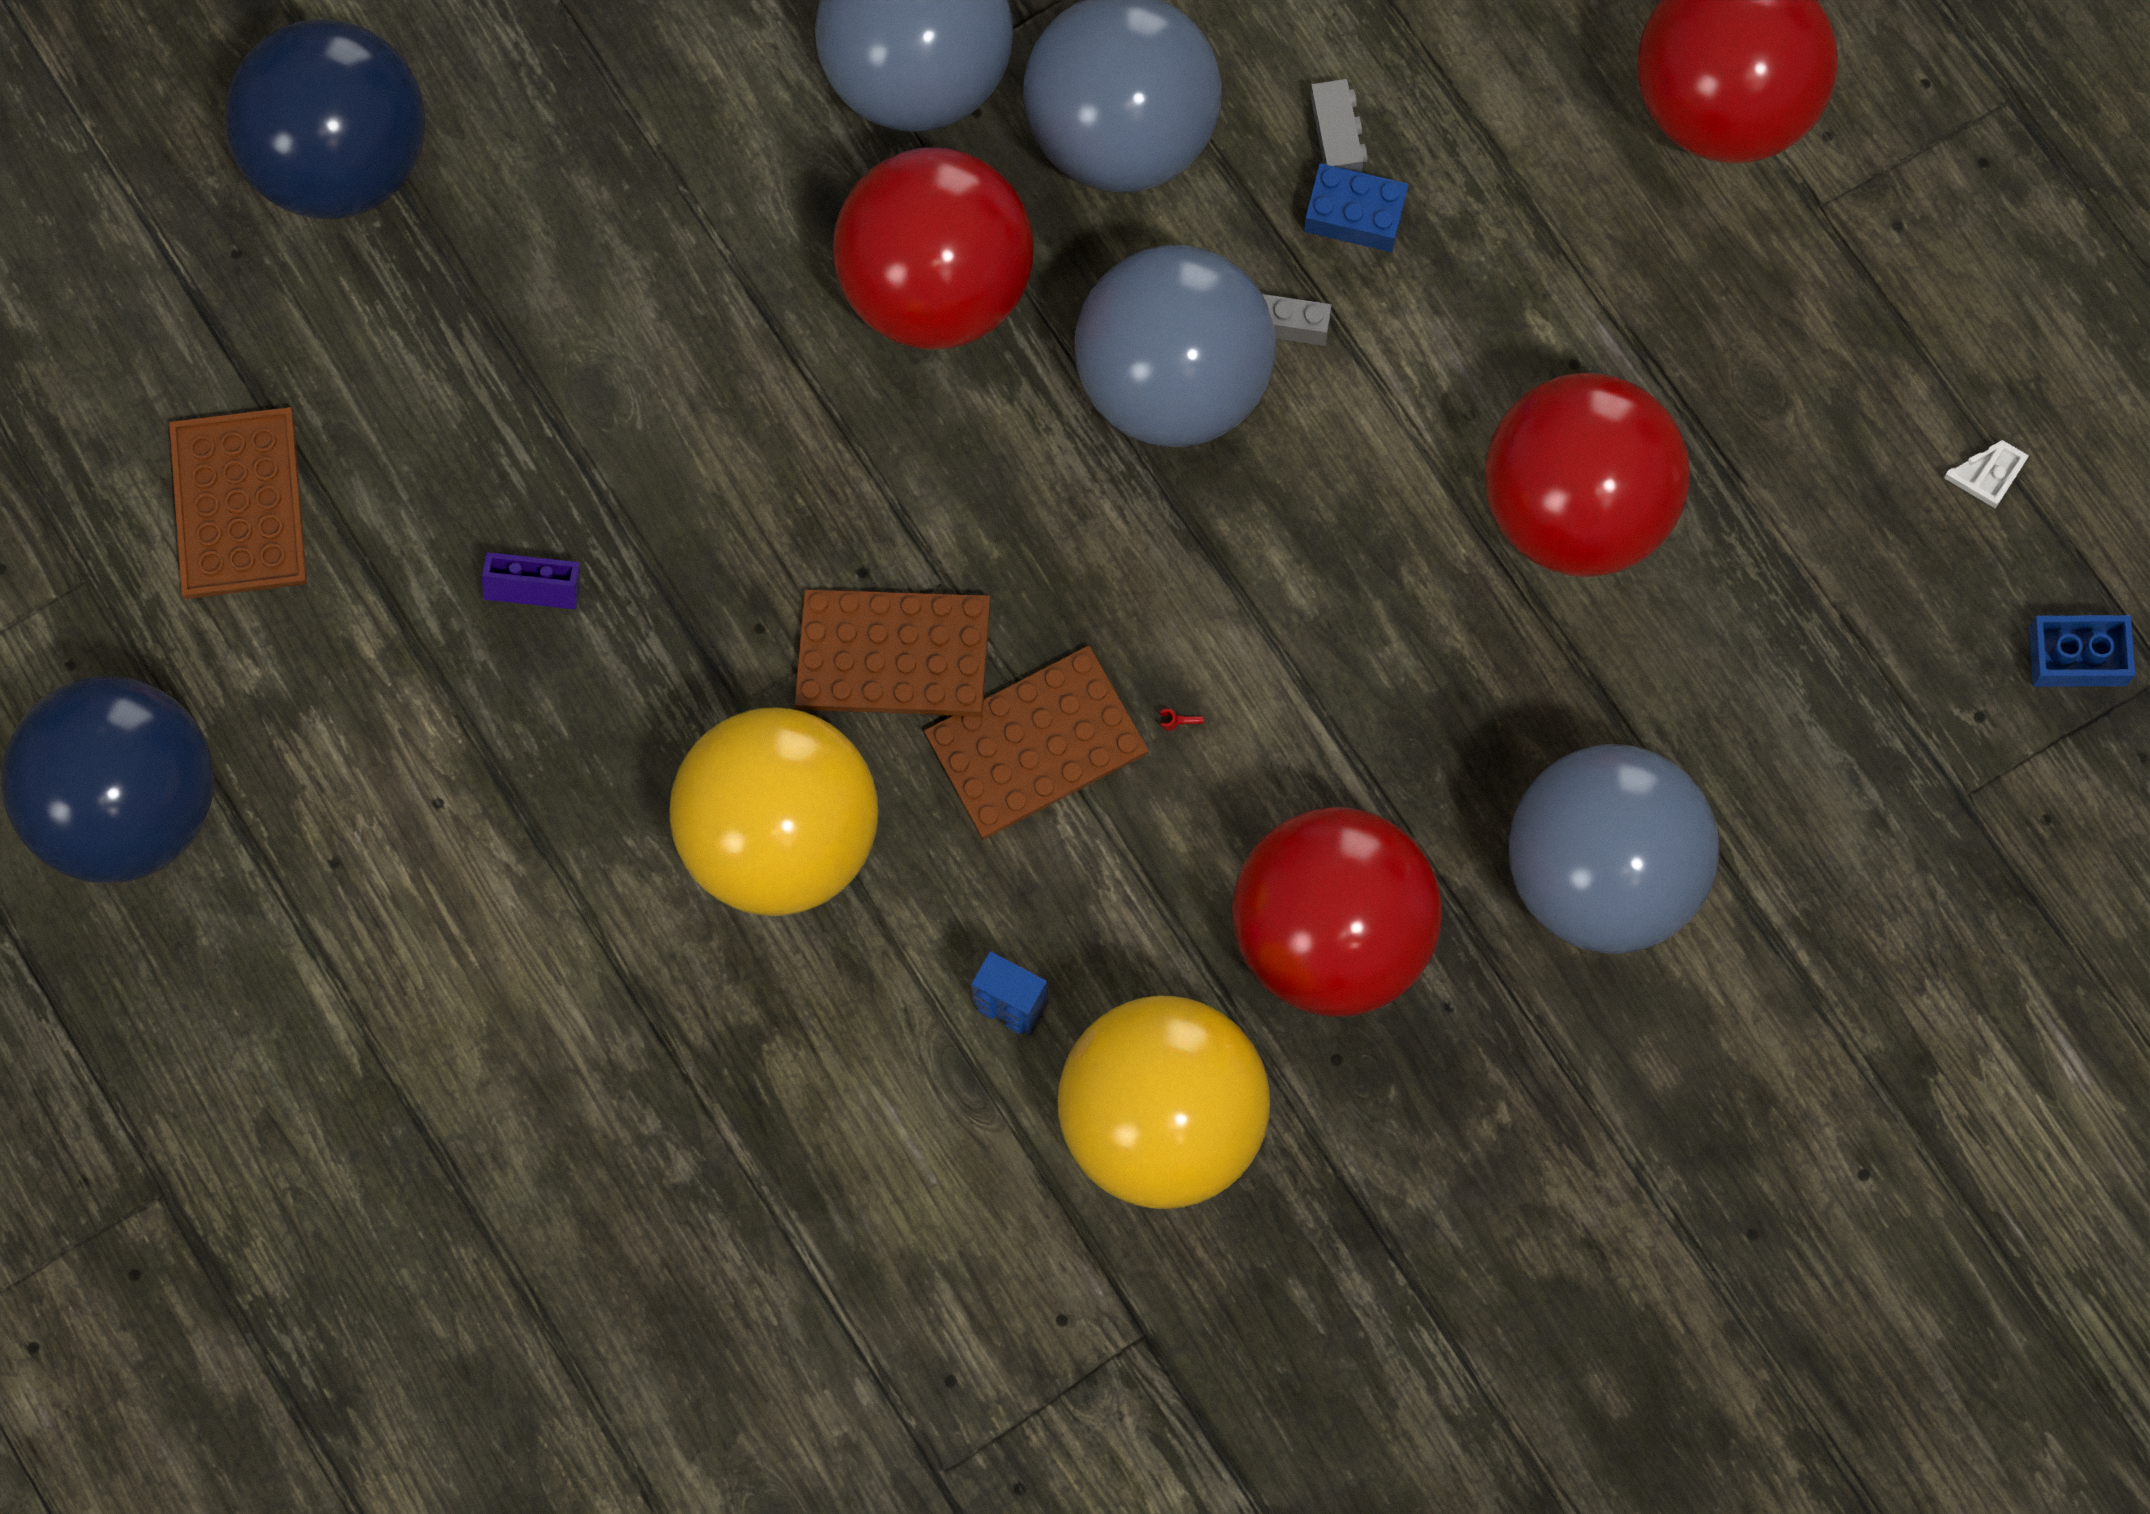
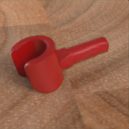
[1159,709,1204,731]

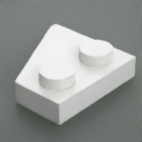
[1944,440,2029,509]

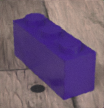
[482,552,581,609]

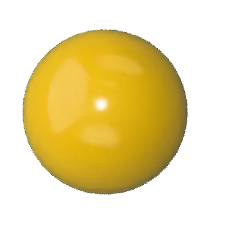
[669,707,878,916]
[1058,996,1270,1209]

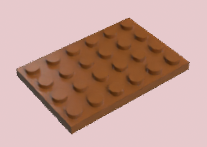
[169,407,307,599]
[795,590,991,716]
[924,646,1149,840]

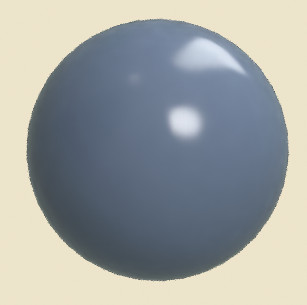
[815,0,1013,132]
[1023,0,1222,193]
[1074,245,1276,447]
[1508,744,1719,954]

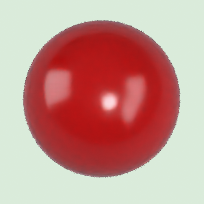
[1637,0,1838,164]
[833,147,1034,350]
[1485,373,1690,577]
[1232,807,1442,1017]

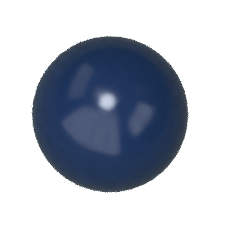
[225,19,426,219]
[1,676,214,883]

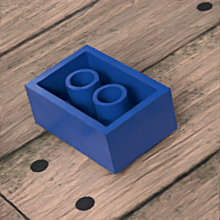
[1304,163,1408,252]
[2029,615,2135,687]
[971,951,1049,1035]

